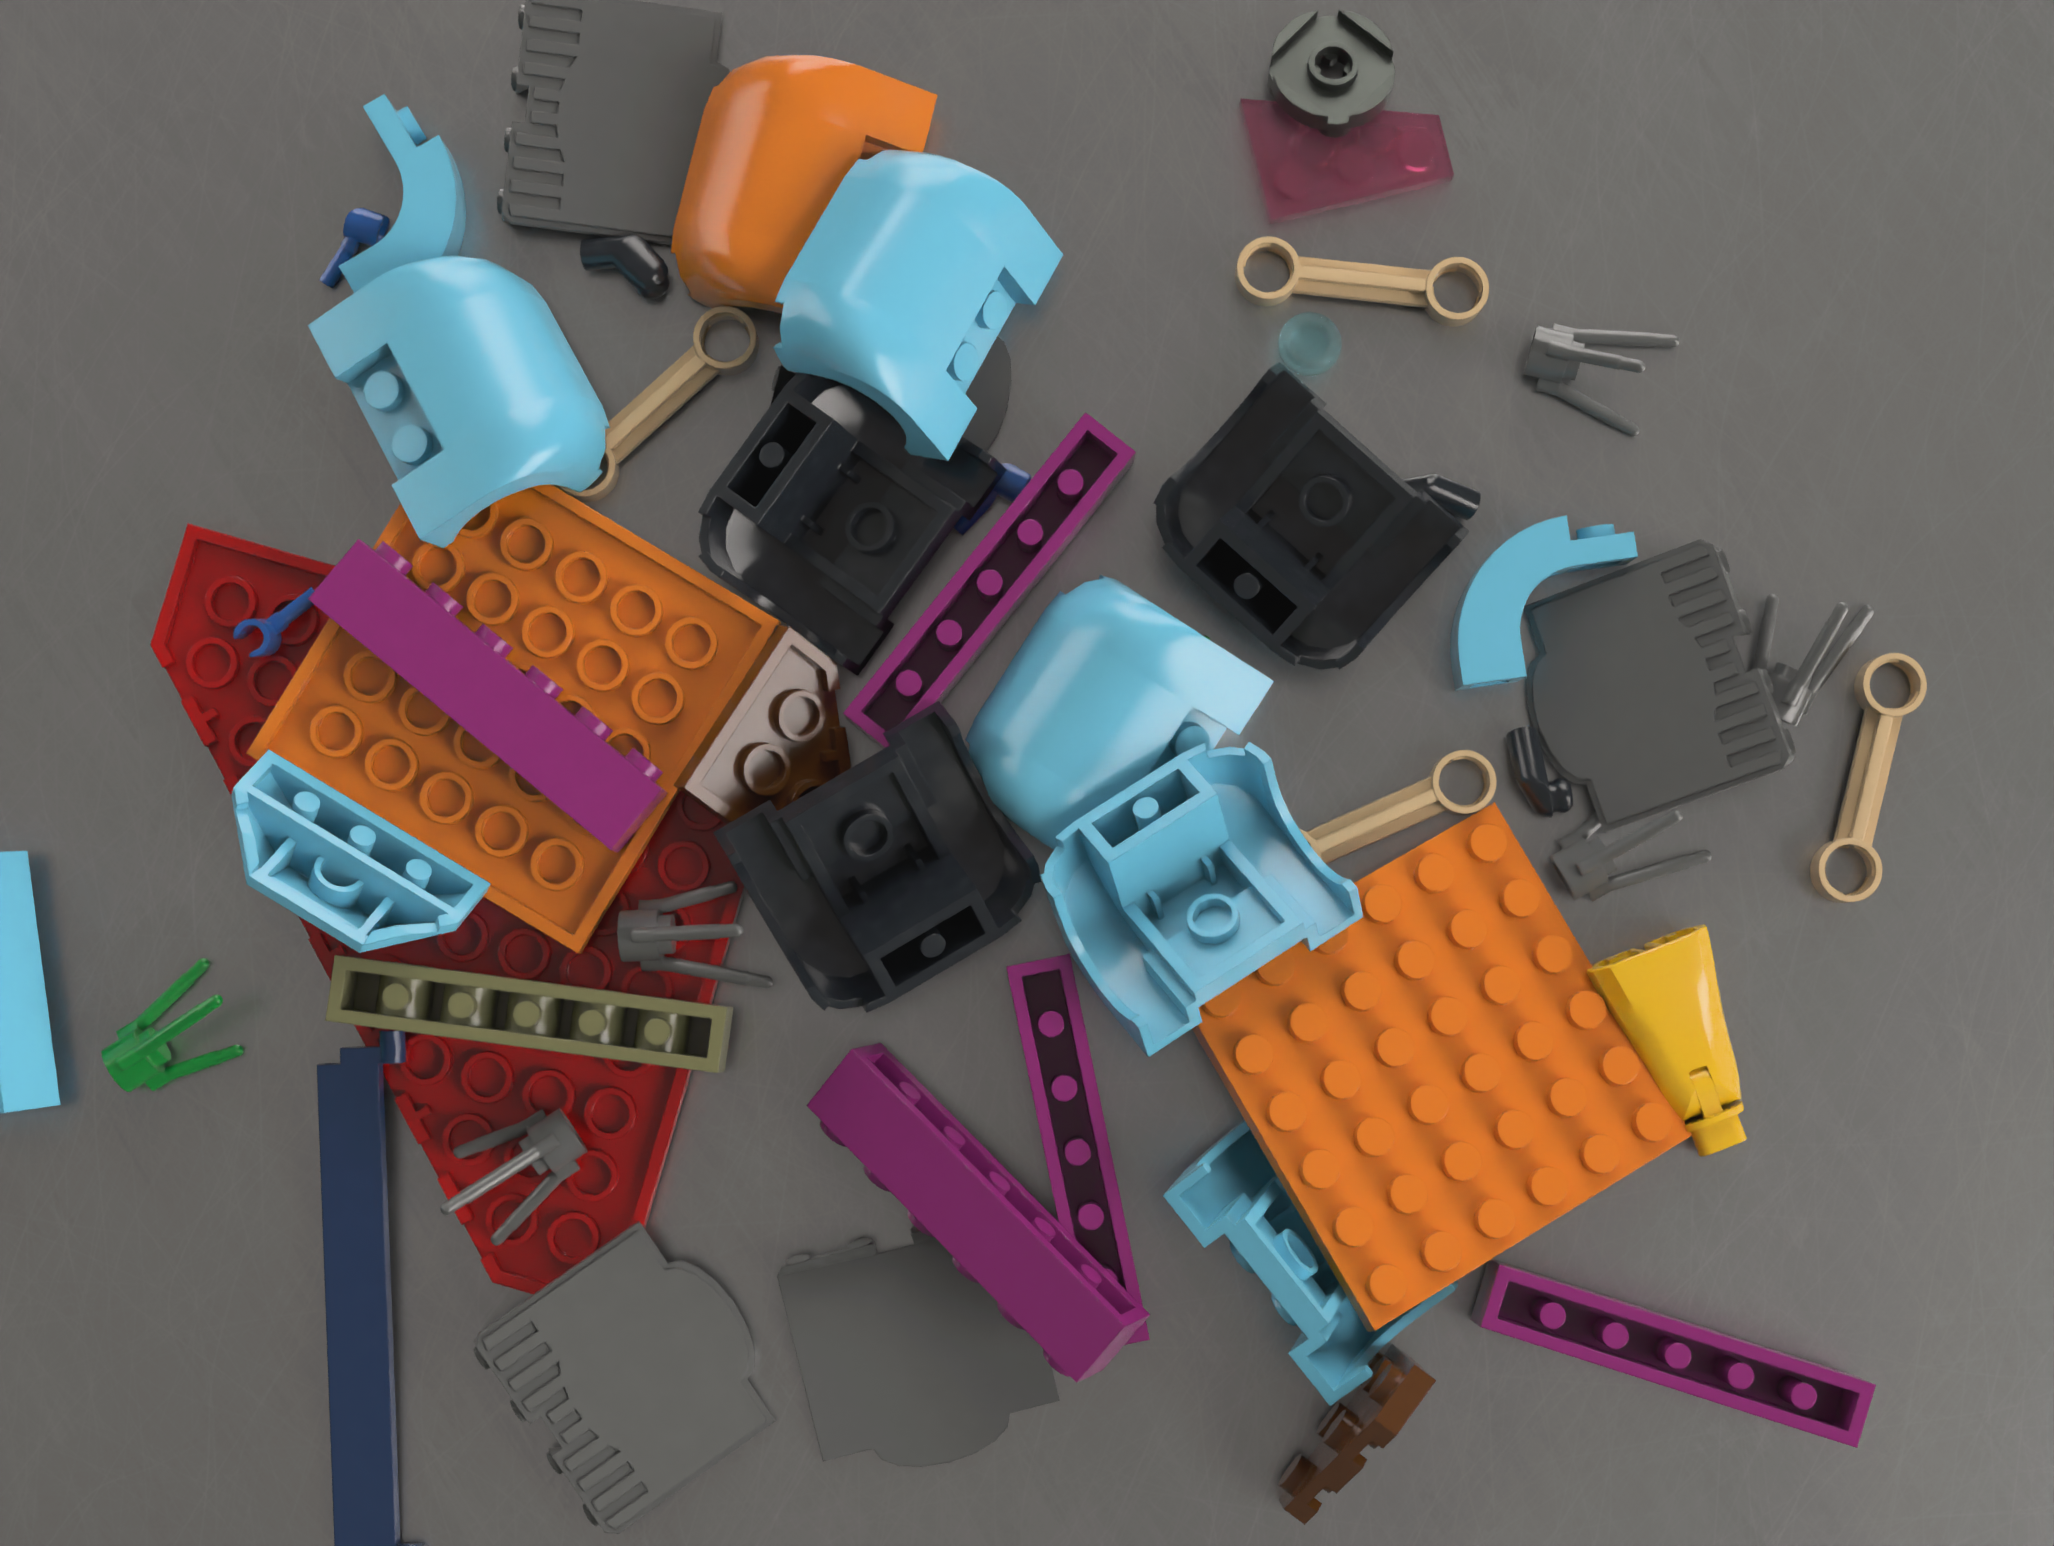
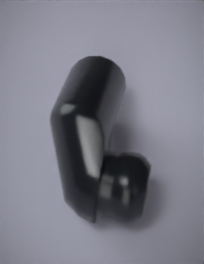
[580,235,670,299]
[1403,473,1481,520]
[1506,726,1573,818]

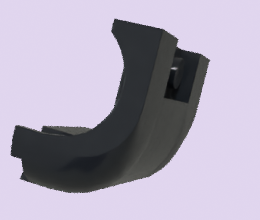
[1153,362,1469,670]
[698,372,1007,676]
[713,701,1042,1013]

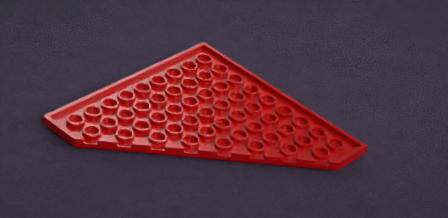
[150,523,745,1294]

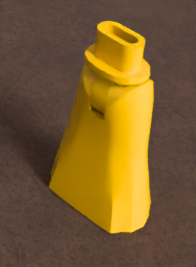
[1586,924,1747,1157]

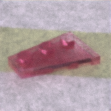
[1239,98,1454,225]

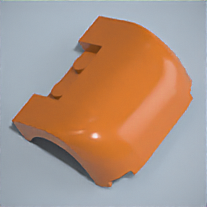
[671,55,938,313]

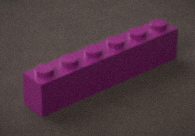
[843,412,1136,749]
[308,539,668,852]
[1006,954,1150,1345]
[806,1043,1150,1383]
[1470,1259,1876,1448]

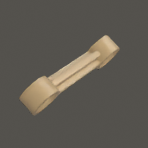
[1235,236,1489,327]
[560,306,759,502]
[1810,653,1927,903]
[1299,750,1497,864]

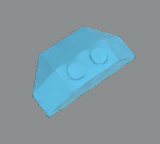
[231,750,491,953]

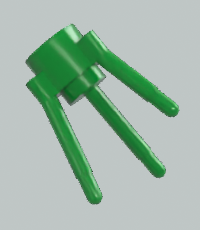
[101,958,244,1092]

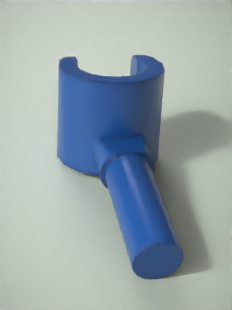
[319,208,390,288]
[954,463,1031,535]
[233,587,315,657]

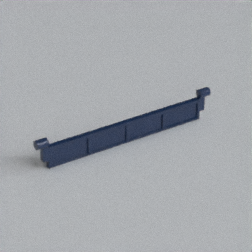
[317,1029,424,1546]

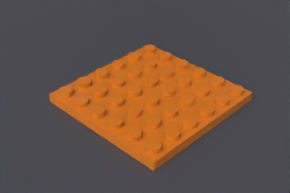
[246,485,781,954]
[1192,802,1692,1332]

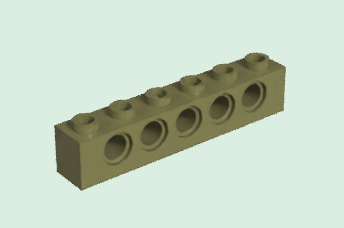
[325,955,734,1073]

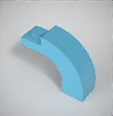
[338,94,466,293]
[1450,515,1638,691]

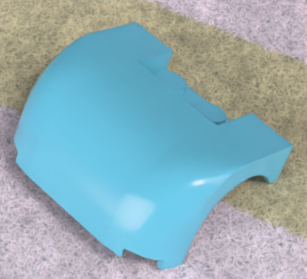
[773,149,1063,461]
[308,255,610,548]
[965,575,1274,850]
[1040,742,1364,1057]
[1163,1120,1458,1406]

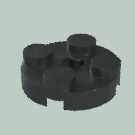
[1267,10,1395,138]

